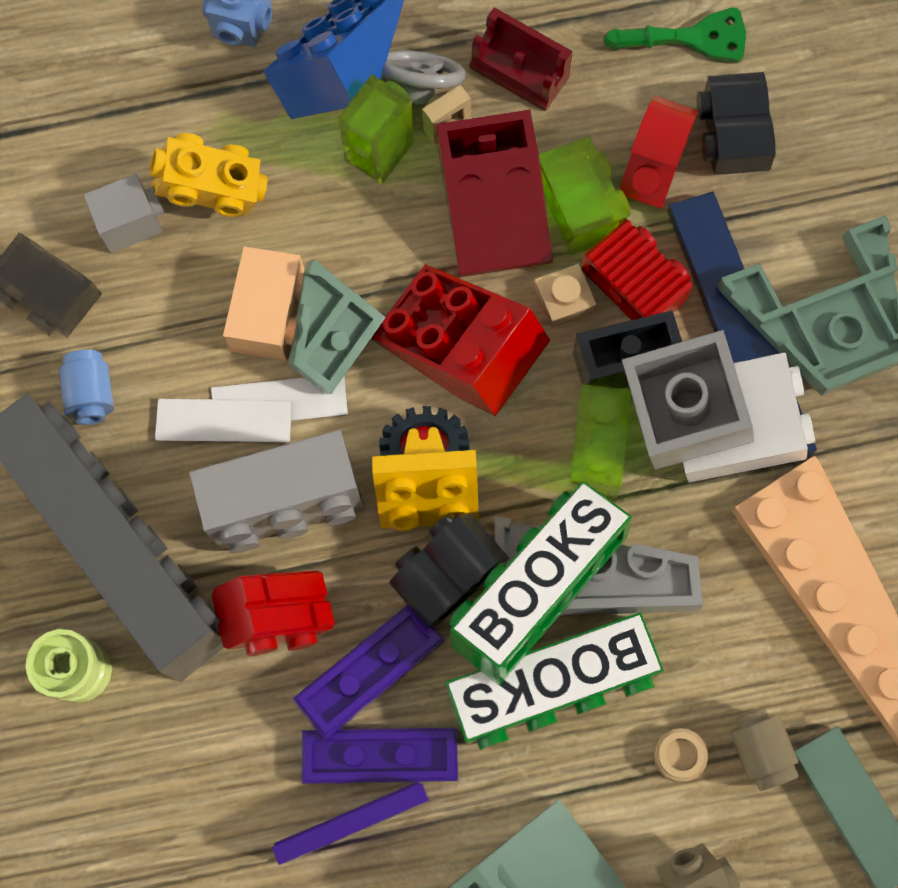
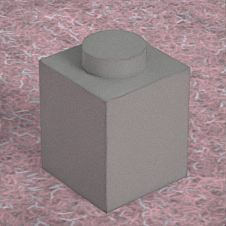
[83,173,165,253]

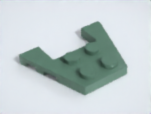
[717,215,898,396]

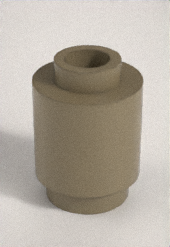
[730,708,799,791]

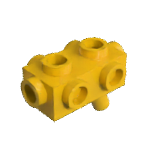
[149,133,268,217]

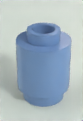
[59,349,114,425]

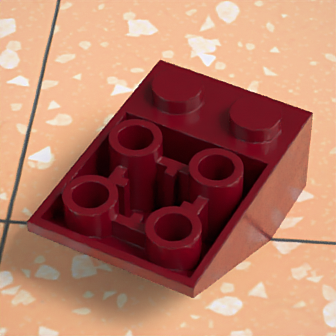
[436,109,553,278]

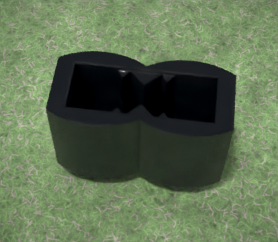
[697,72,776,175]
[389,513,510,629]

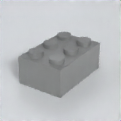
[190,429,365,553]

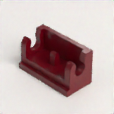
[469,7,573,112]

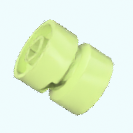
[25,629,112,703]

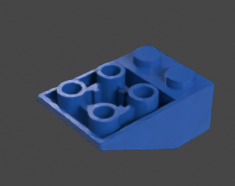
[263,0,404,119]

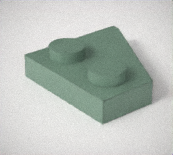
[288,259,386,394]

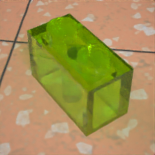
[338,74,414,184]
[539,136,630,255]
[567,384,631,500]

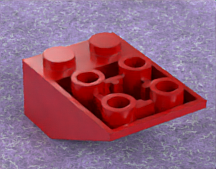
[371,264,551,417]

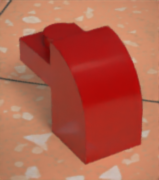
[617,96,699,209]

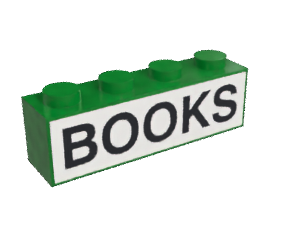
[449,481,632,686]
[445,612,664,750]

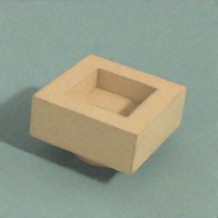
[422,85,471,144]
[534,263,597,328]

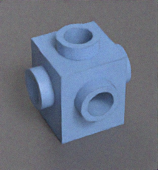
[203,0,272,47]

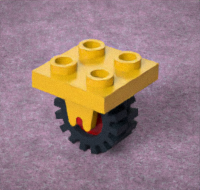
[372,406,479,531]

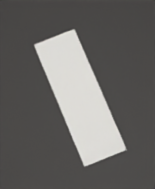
[211,377,348,421]
[155,399,292,442]

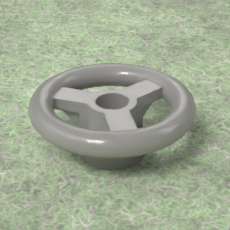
[382,50,466,104]

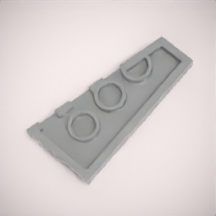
[494,516,703,615]

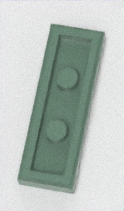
[794,726,898,888]

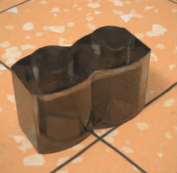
[0,233,102,338]

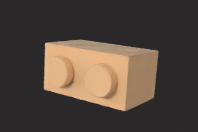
[223,246,304,361]

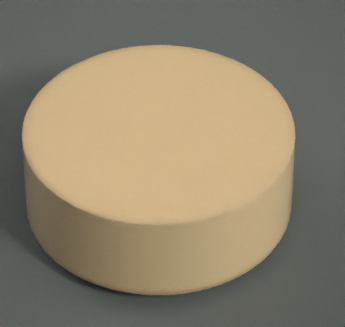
[654,728,708,782]

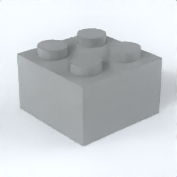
[622,330,754,470]

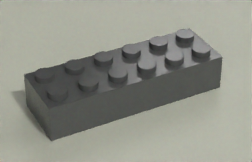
[0,393,223,682]

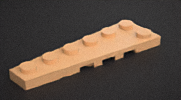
[732,456,898,746]

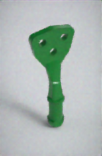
[603,7,747,64]

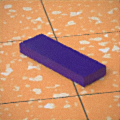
[293,605,444,741]
[302,728,458,784]
[272,781,430,865]

